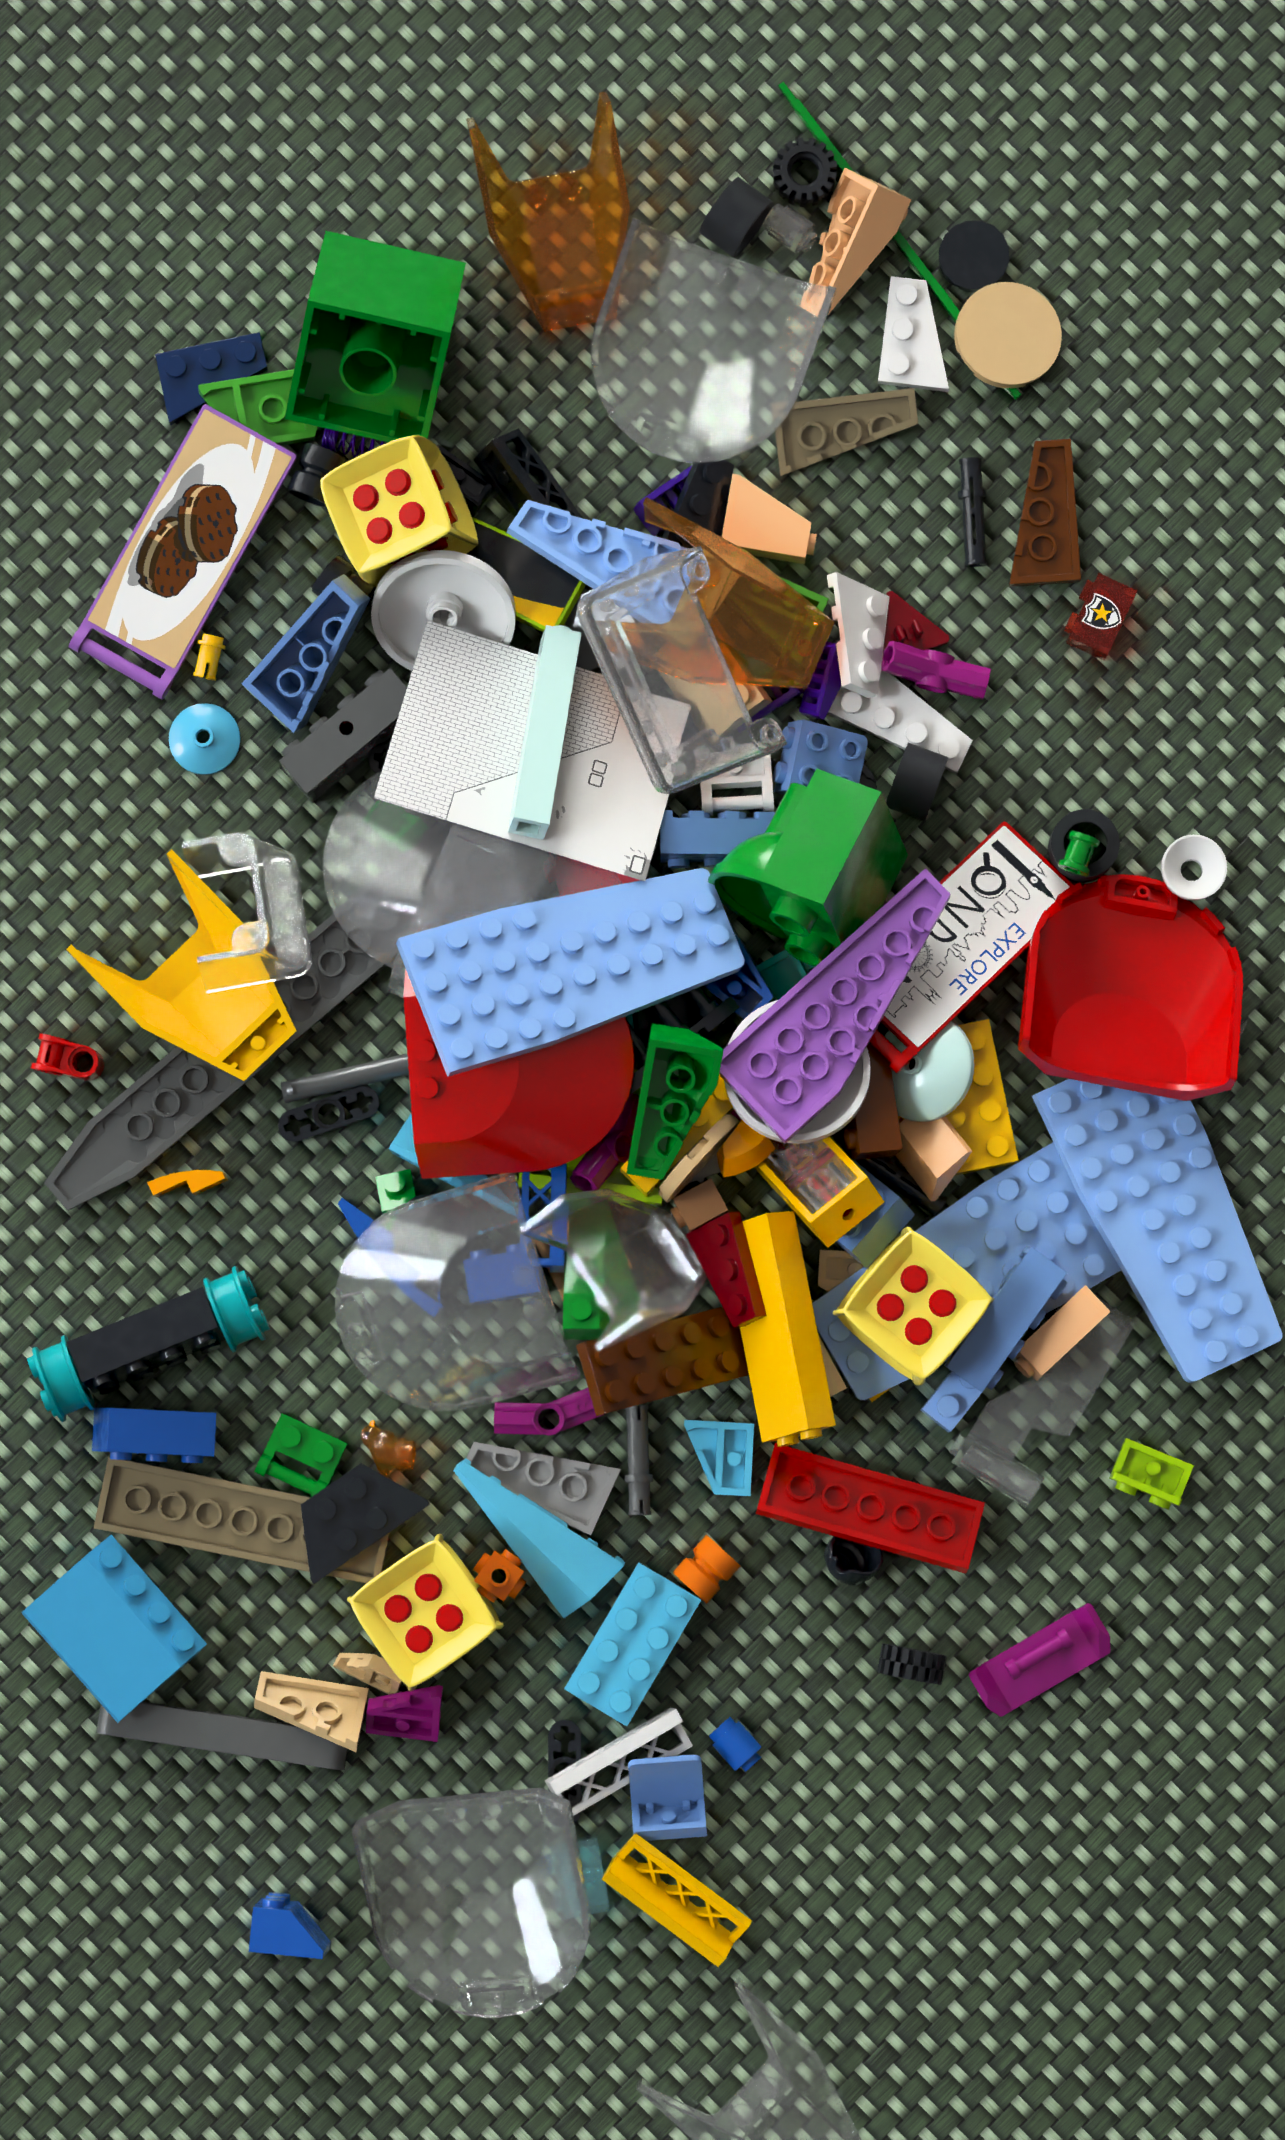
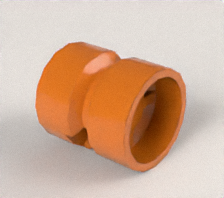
[672,1534,741,1604]

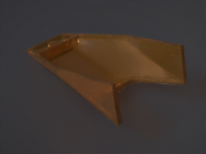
[466,91,630,332]
[590,497,834,689]

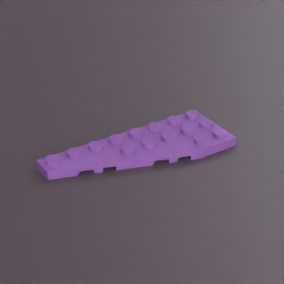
[719,868,951,1144]

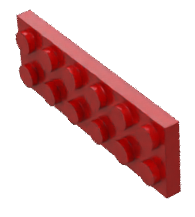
[756,1443,985,1574]

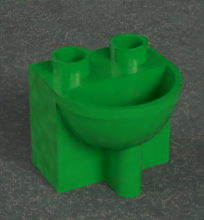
[708,768,908,967]

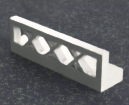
[544,1707,693,1819]

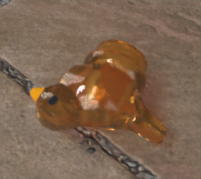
[361,1420,416,1478]

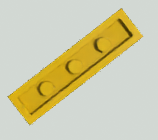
[602,1833,752,1967]

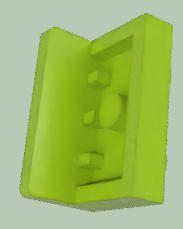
[1109,1438,1194,1510]

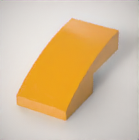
[147,1170,228,1197]

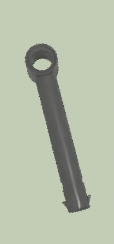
[281,1053,409,1103]

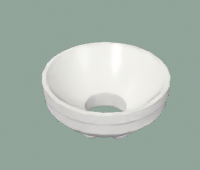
[1161,835,1227,900]

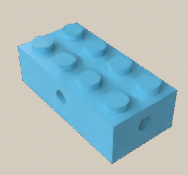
[564,1562,701,1726]

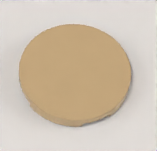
[954,282,1062,388]
[658,1113,740,1203]

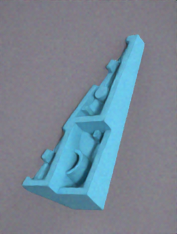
[453,1458,625,1618]

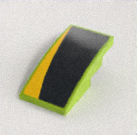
[466,517,586,632]

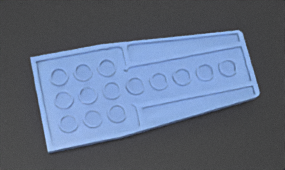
[396,868,745,1077]
[1032,1079,1282,1383]
[812,1142,1121,1400]

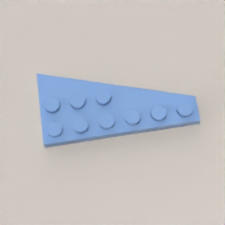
[506,500,747,650]

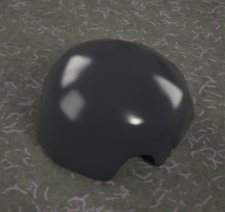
[824,1536,884,1586]

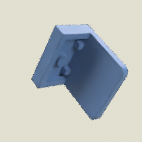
[773,719,868,795]
[628,1755,707,1841]

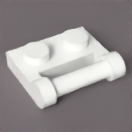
[698,747,774,816]

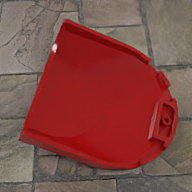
[1018,874,1243,1101]
[403,968,635,1179]

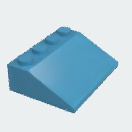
[22,1535,207,1723]

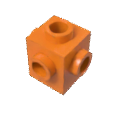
[473,1549,527,1603]

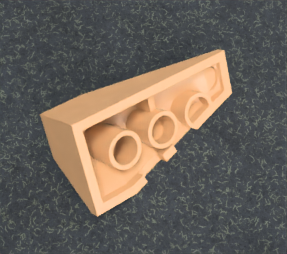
[802,168,911,320]

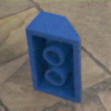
[249,1892,331,1959]

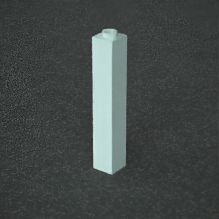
[508,625,582,840]

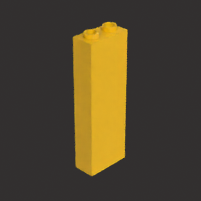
[740,1211,836,1447]

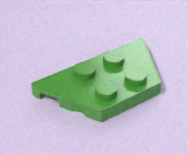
[198,369,318,446]

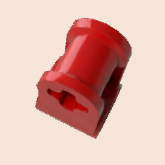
[31,1033,104,1081]

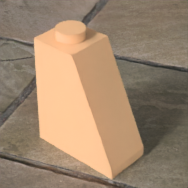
[720,474,817,564]
[1014,1285,1111,1381]

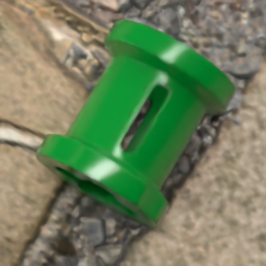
[1058,831,1100,877]

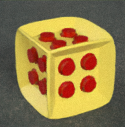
[320,435,478,587]
[833,1227,994,1386]
[347,1534,504,1691]

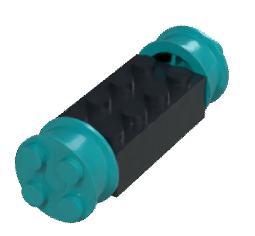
[27,1266,270,1422]

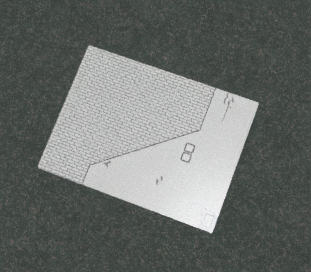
[374,621,693,881]

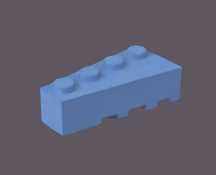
[242,574,370,733]
[660,810,775,868]
[944,1246,1068,1392]

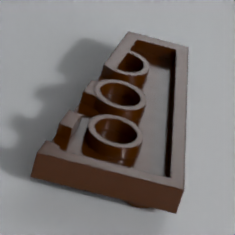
[1009,439,1081,587]

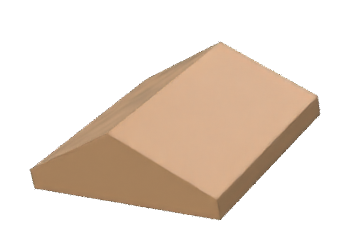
[896,1116,972,1202]

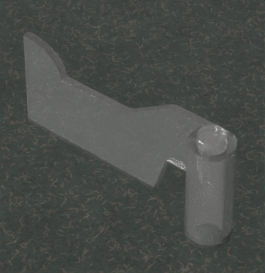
[949,1297,1137,1508]

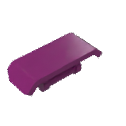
[969,1603,1111,1717]

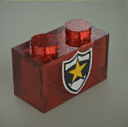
[1064,573,1137,661]

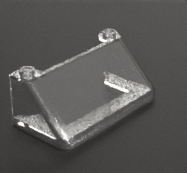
[577,546,787,794]

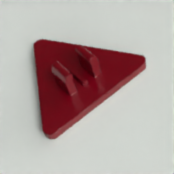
[881,591,950,666]

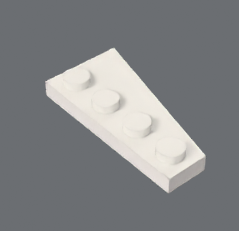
[827,666,973,774]

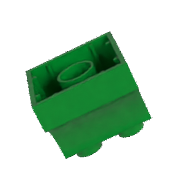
[285,231,466,442]

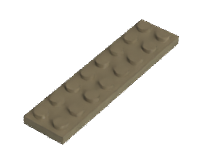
[94,1457,390,1584]

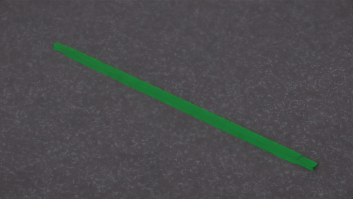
[778,81,1021,400]

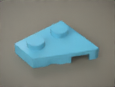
[684,1420,754,1496]

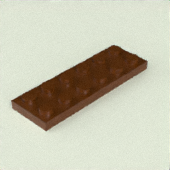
[576,1307,749,1416]

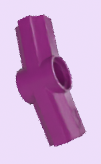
[881,641,991,700]
[570,1093,639,1195]
[494,1387,606,1436]

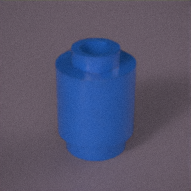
[709,1717,762,1772]

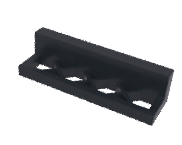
[473,428,583,518]

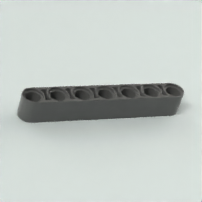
[96,1701,348,1770]

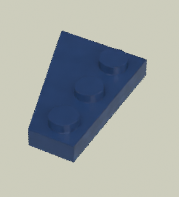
[155,332,268,425]

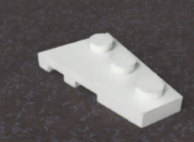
[878,276,949,392]
[827,572,889,698]

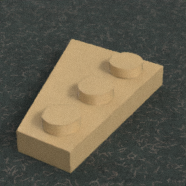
[254,1671,369,1752]

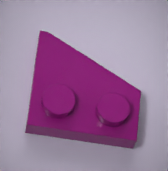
[366,1685,443,1742]

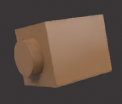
[670,1179,728,1232]

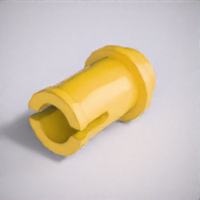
[193,634,226,681]

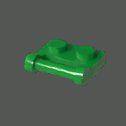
[254,1413,348,1497]

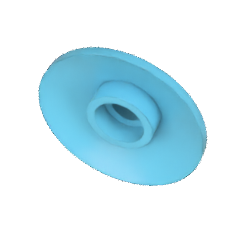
[169,703,240,775]

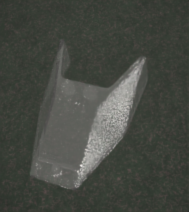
[518,1189,707,1352]
[637,1977,862,2140]

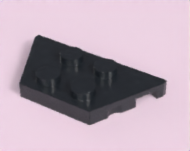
[301,1463,430,1584]

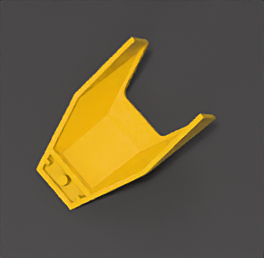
[66,849,297,1081]

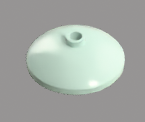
[884,1021,974,1122]

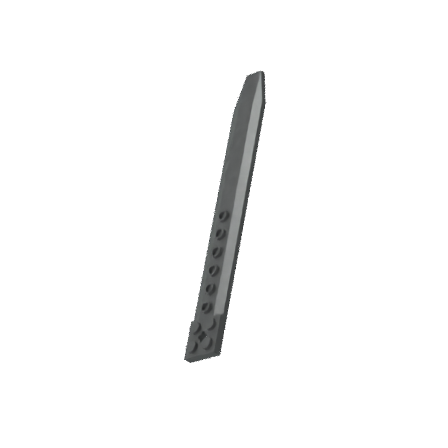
[44,820,510,1211]

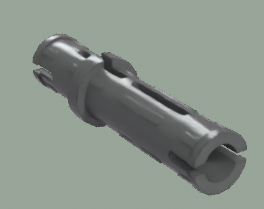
[625,1405,653,1516]

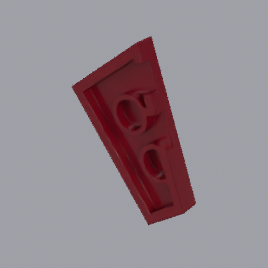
[685,1211,767,1327]

